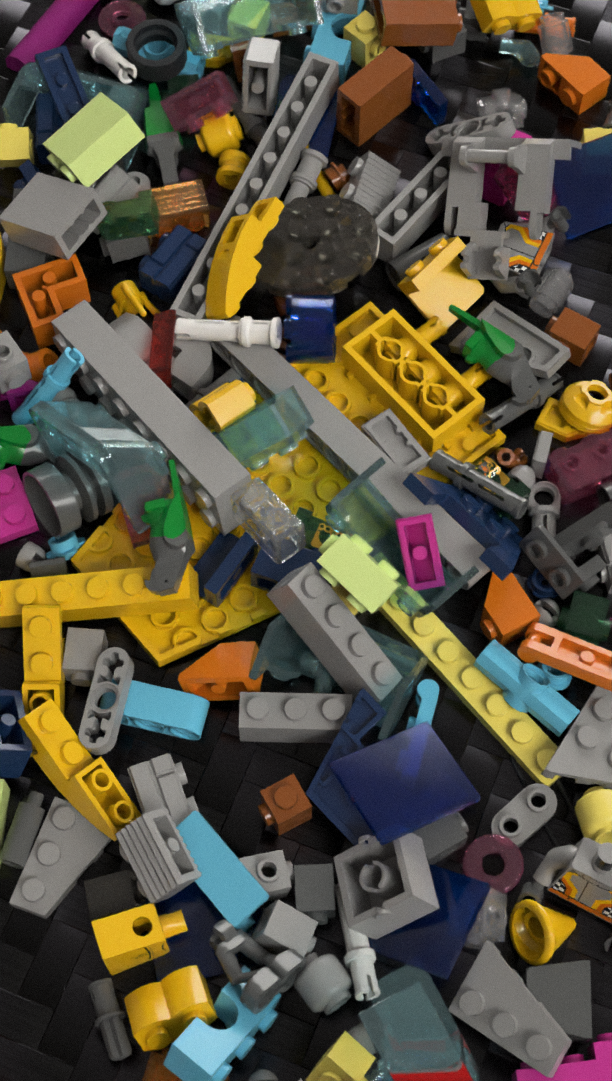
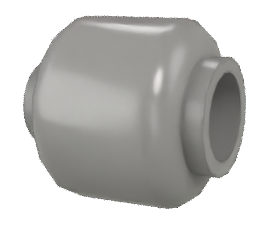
[293,952,353,1015]

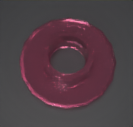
[98,0,146,38]
[463,834,524,895]

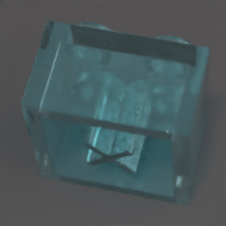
[215,385,315,472]

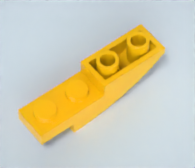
[206,197,285,320]
[22,605,65,757]
[18,698,141,841]

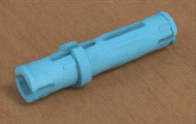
[11,347,85,425]

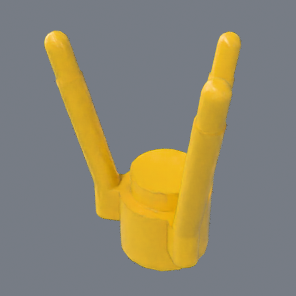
[111,280,172,328]

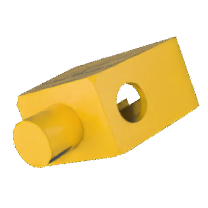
[91,903,188,976]

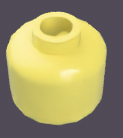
[575,786,612,844]

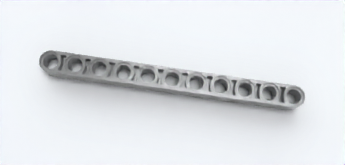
[209,315,490,590]

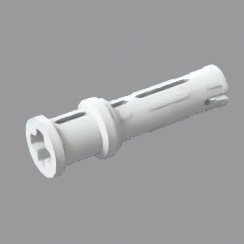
[175,316,282,349]

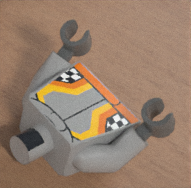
[490,206,572,299]
[518,838,612,951]

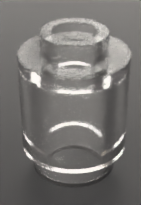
[538,12,574,55]
[529,267,575,318]

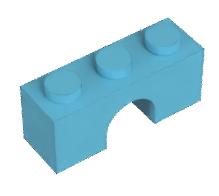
[303,0,366,85]
[163,966,281,1081]

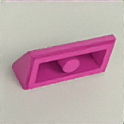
[395,513,446,592]

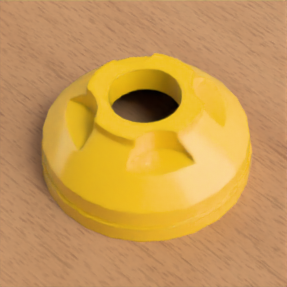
[559,380,612,434]

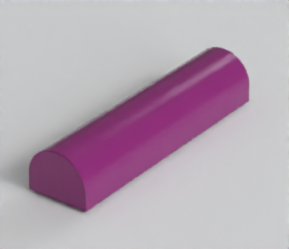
[6,0,98,79]

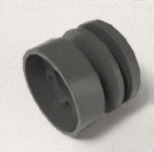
[23,446,114,539]

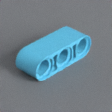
[99,679,210,740]

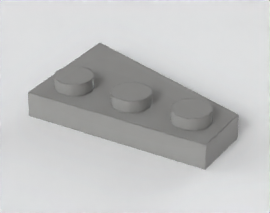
[449,300,571,379]
[9,796,112,919]
[448,940,572,1078]

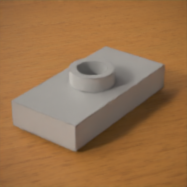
[361,408,431,476]

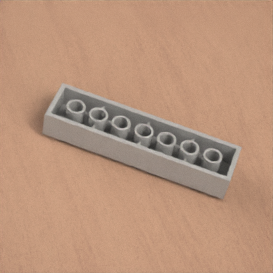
[51,300,258,536]

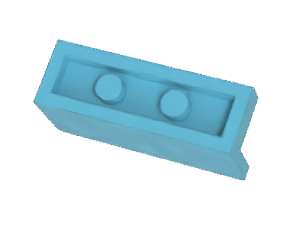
[176,811,269,932]

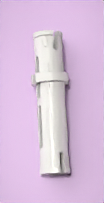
[81,30,137,83]
[334,883,381,1001]

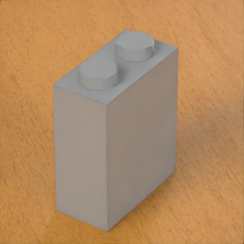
[0,172,107,260]

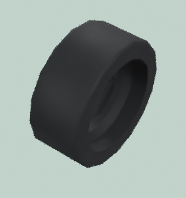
[126,19,187,82]

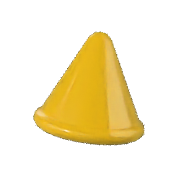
[509,899,576,966]

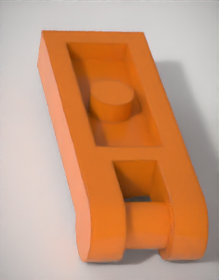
[517,622,612,691]

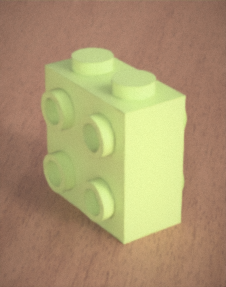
[317,533,401,614]

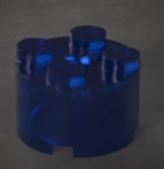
[284,295,336,364]

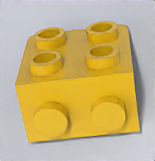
[397,236,484,329]

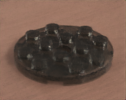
[254,194,380,300]

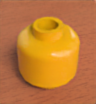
[195,111,244,158]

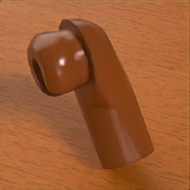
[494,447,529,470]

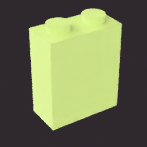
[43,92,146,187]

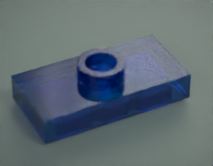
[411,59,448,126]

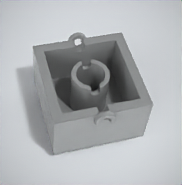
[333,825,439,940]

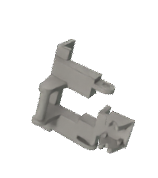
[441,136,582,281]

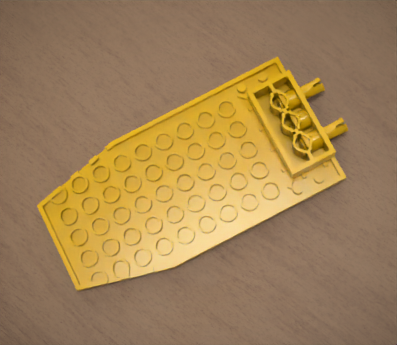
[71,301,506,667]

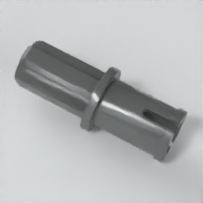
[87,978,132,1061]

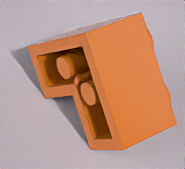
[12,253,91,349]

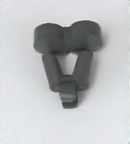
[209,920,307,1014]

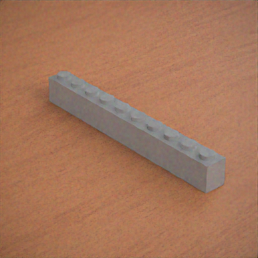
[169,51,339,330]

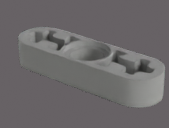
[425,112,516,156]
[78,647,134,755]

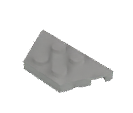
[541,685,612,789]

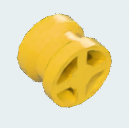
[216,149,251,190]

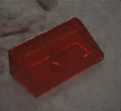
[149,309,177,389]

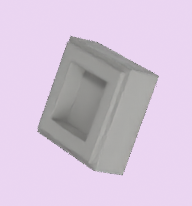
[531,430,553,479]

